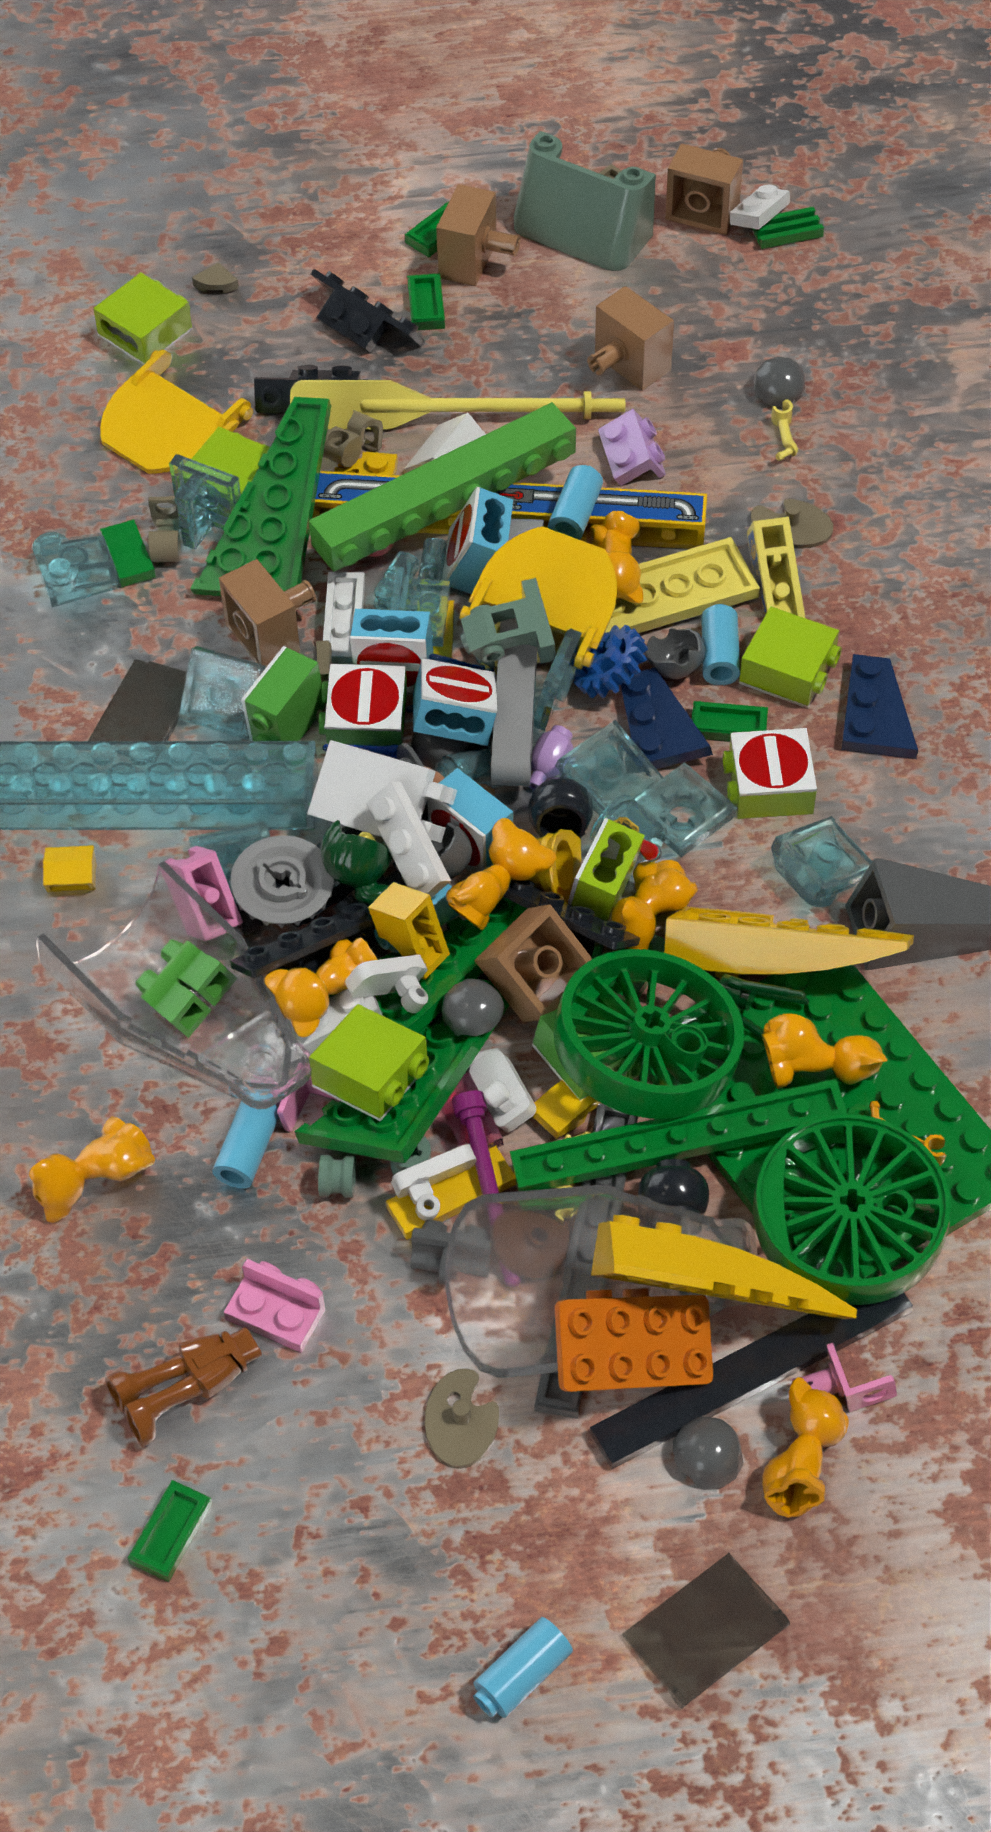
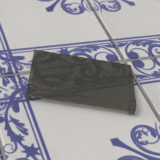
[88,659,203,762]
[622,1553,790,1709]

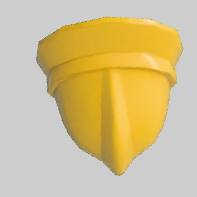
[529,829,581,903]

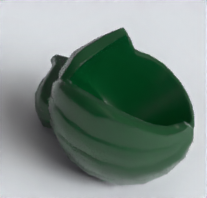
[320,820,392,907]

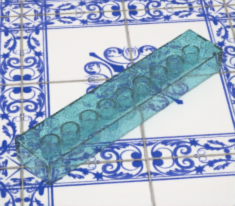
[0,741,318,830]

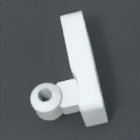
[345,955,429,1013]
[469,1050,537,1132]
[391,1144,477,1221]

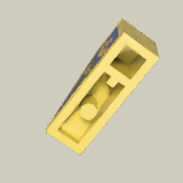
[747,517,805,618]

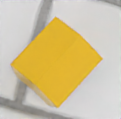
[43,845,97,892]

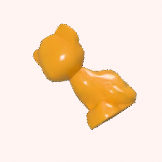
[586,511,643,604]
[446,818,556,931]
[611,860,698,950]
[264,938,378,1038]
[762,1014,888,1089]
[29,1116,155,1223]
[762,1377,849,1518]

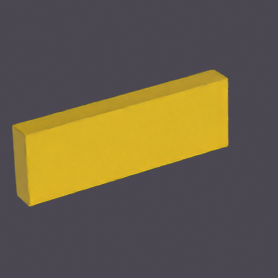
[386,1146,517,1240]

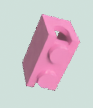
[162,846,243,940]

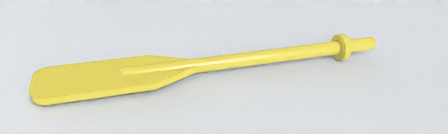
[290,380,626,429]

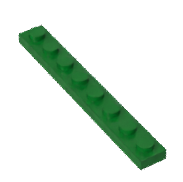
[510,1079,848,1195]

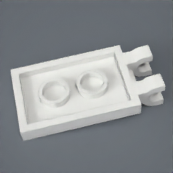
[307,740,457,843]

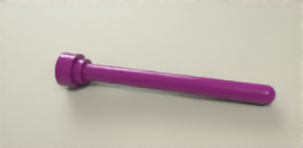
[452,1090,519,1287]

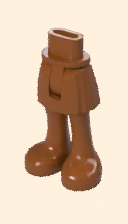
[105,1327,262,1448]

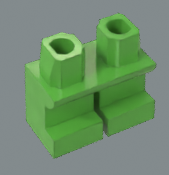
[135,939,237,1038]

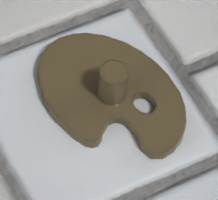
[750,498,833,549]
[425,1368,499,1469]

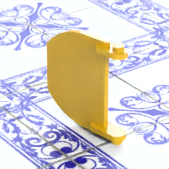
[100,349,253,474]
[459,526,617,670]

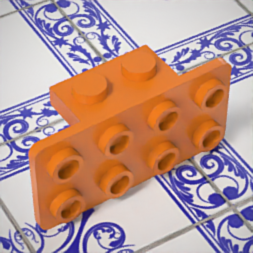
[555,1288,713,1392]

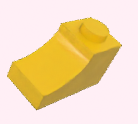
[368,882,450,979]

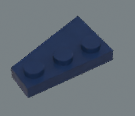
[841,654,918,759]
[621,668,713,773]

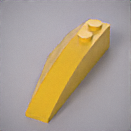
[664,906,914,978]
[591,1215,857,1319]

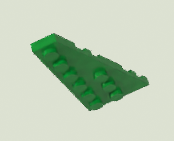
[190,397,332,596]
[328,897,527,1033]
[294,979,510,1163]

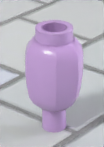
[528,725,574,790]

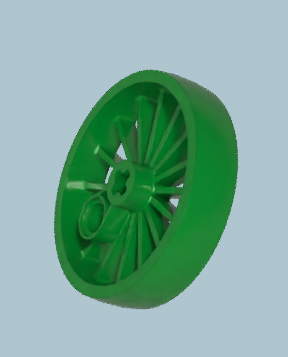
[554,949,744,1119]
[753,1114,951,1305]

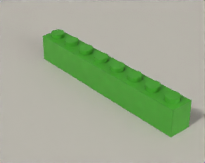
[309,402,576,572]

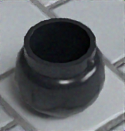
[528,777,593,839]
[638,1159,709,1234]

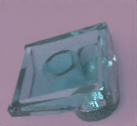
[31,532,121,608]
[555,720,663,820]
[771,816,872,907]

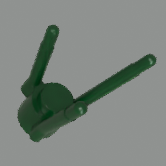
[719,974,809,1040]

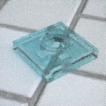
[533,628,582,731]
[628,762,738,857]

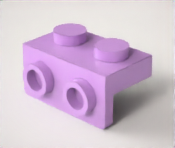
[598,409,666,486]

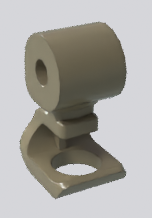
[323,410,383,467]
[148,496,184,562]

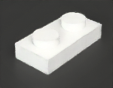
[730,185,790,229]

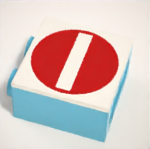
[441,487,513,594]
[350,608,434,692]
[413,658,497,746]
[427,768,513,873]

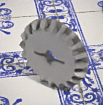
[230,835,334,928]

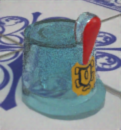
[590,794,668,869]

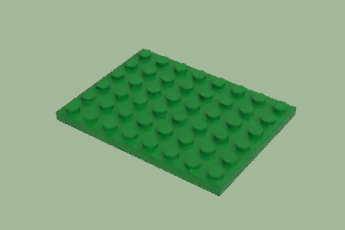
[648,965,991,1278]

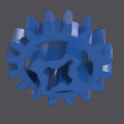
[571,625,648,698]

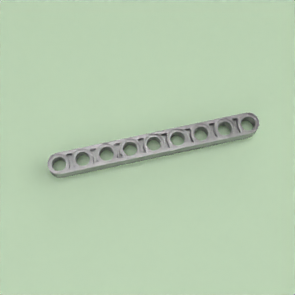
[491,519,544,786]

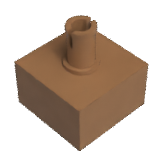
[665,143,743,235]
[436,184,521,286]
[587,286,674,391]
[219,559,316,672]
[474,905,592,1022]

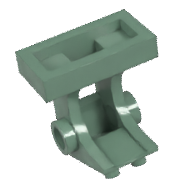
[461,578,556,669]

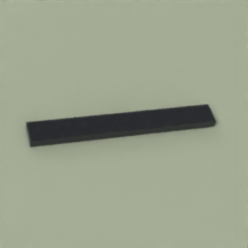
[590,1293,913,1469]

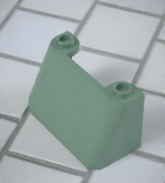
[514,131,656,271]

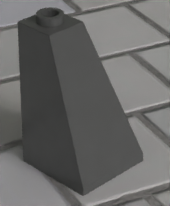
[845,858,991,970]

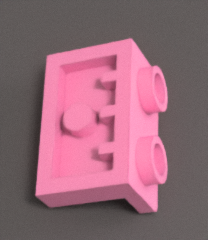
[224,1259,325,1353]

